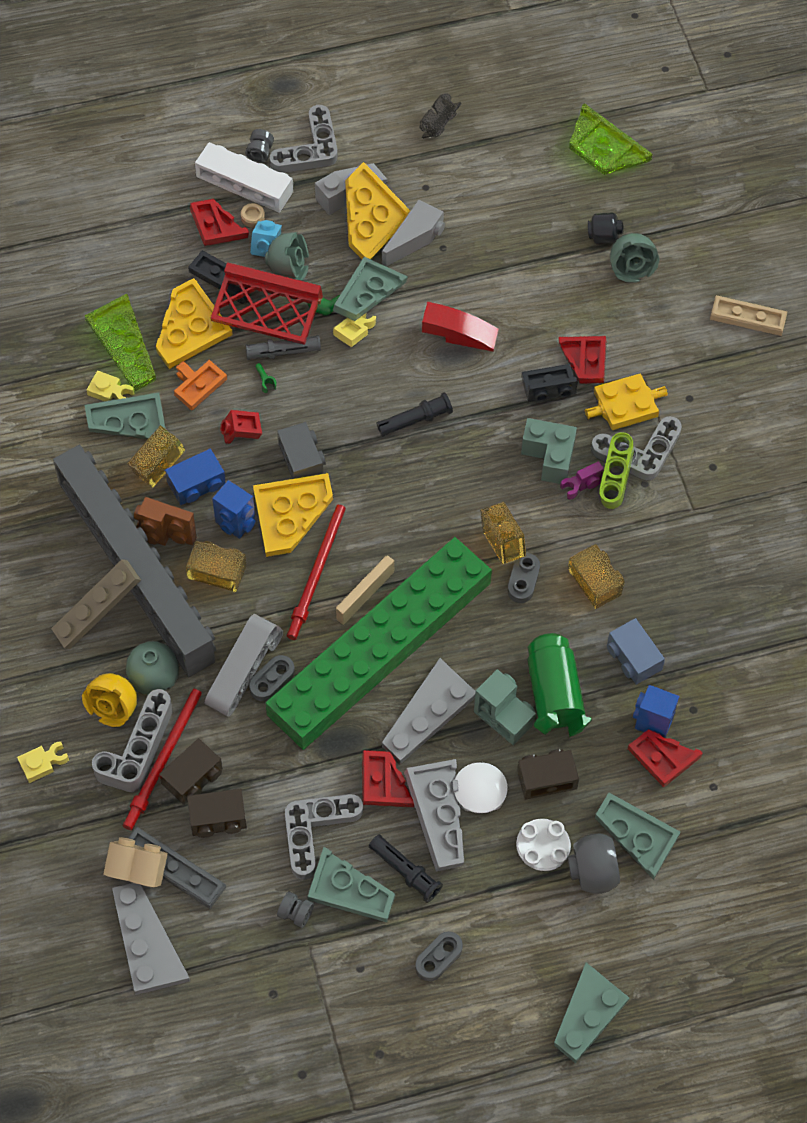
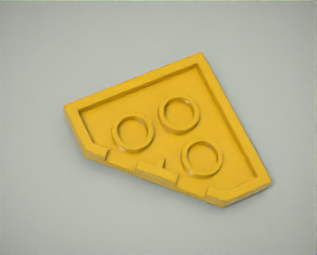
[345,162,410,259]
[156,278,232,369]
[253,473,333,557]

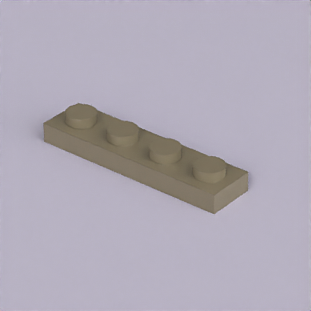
[51,559,141,649]

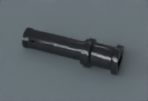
[376,392,453,437]
[368,834,443,903]

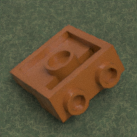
[134,497,197,546]

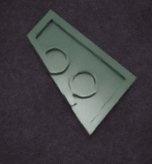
[333,257,408,321]
[85,393,168,442]
[595,793,680,880]
[307,847,395,922]
[554,962,629,1063]

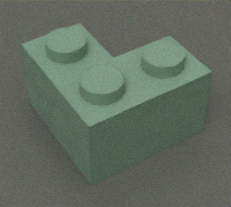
[521,418,577,484]
[474,669,536,745]

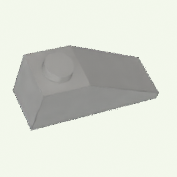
[315,163,387,215]
[382,200,445,267]

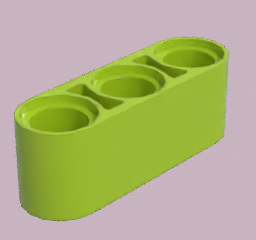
[600,432,634,509]

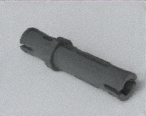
[245,335,321,360]

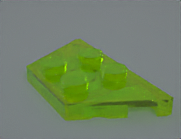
[569,103,653,175]

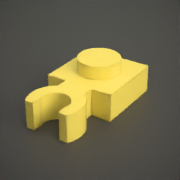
[333,312,376,347]
[87,370,134,401]
[17,742,69,783]

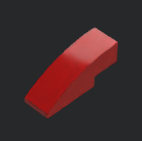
[422,301,499,352]

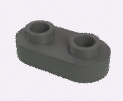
[508,553,540,603]
[249,655,295,701]
[415,931,463,981]

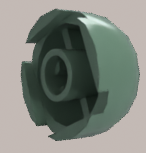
[265,232,309,280]
[610,233,660,282]
[126,641,179,695]

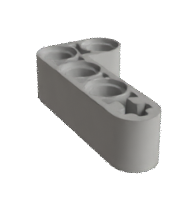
[205,614,283,717]
[92,689,172,792]

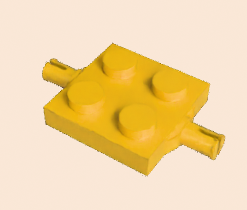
[585,373,668,430]

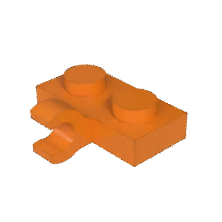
[174,360,227,411]

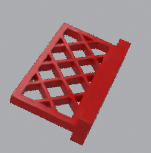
[210,262,323,345]

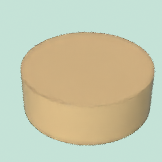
[241,203,265,228]

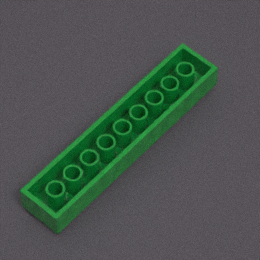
[265,537,492,750]

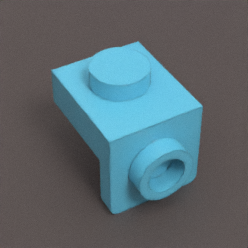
[250,220,282,257]

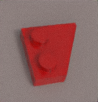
[190,199,249,246]
[559,336,607,384]
[628,729,703,788]
[362,750,415,808]

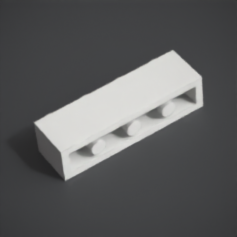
[195,142,293,213]

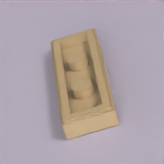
[710,295,787,336]
[336,555,394,625]

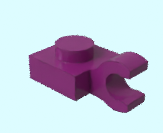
[560,461,604,500]

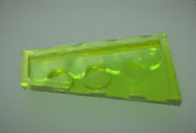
[85,294,156,391]

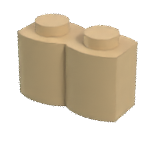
[103,837,168,887]

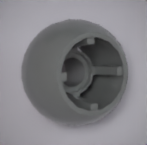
[568,833,620,894]

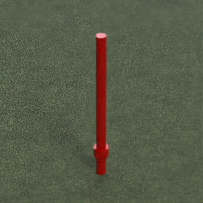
[287,504,346,640]
[122,689,202,830]

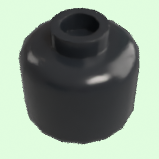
[588,212,624,245]

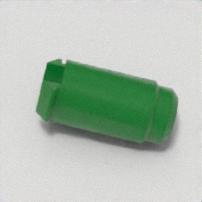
[527,633,592,737]

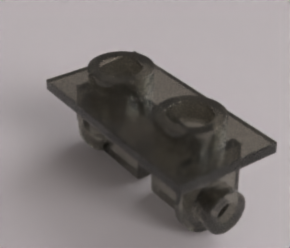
[419,93,462,139]

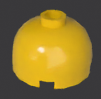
[82,673,137,727]

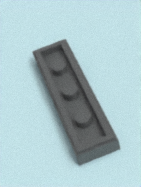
[128,827,226,909]

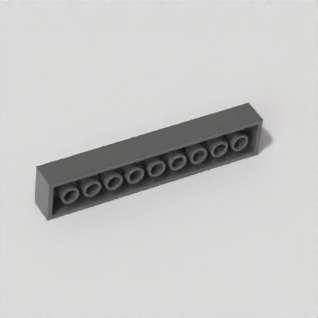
[53,444,217,678]

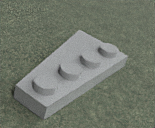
[382,658,476,764]
[404,759,464,871]
[112,883,190,995]

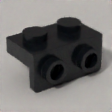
[521,364,578,402]

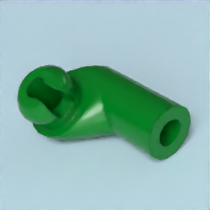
[307,295,340,316]

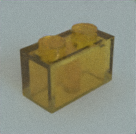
[127,425,185,488]
[480,502,526,564]
[186,541,246,592]
[568,544,624,609]

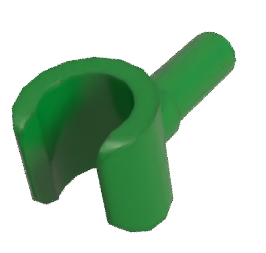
[255,363,277,393]

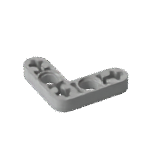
[270,105,338,173]
[591,416,682,480]
[285,794,363,880]

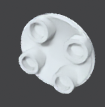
[454,762,507,813]
[516,819,571,871]

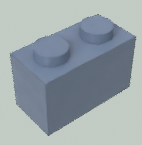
[607,618,665,685]

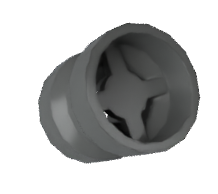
[245,129,274,163]
[277,891,314,928]

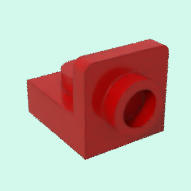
[220,410,262,444]

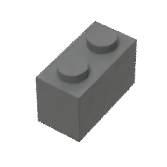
[277,422,326,479]

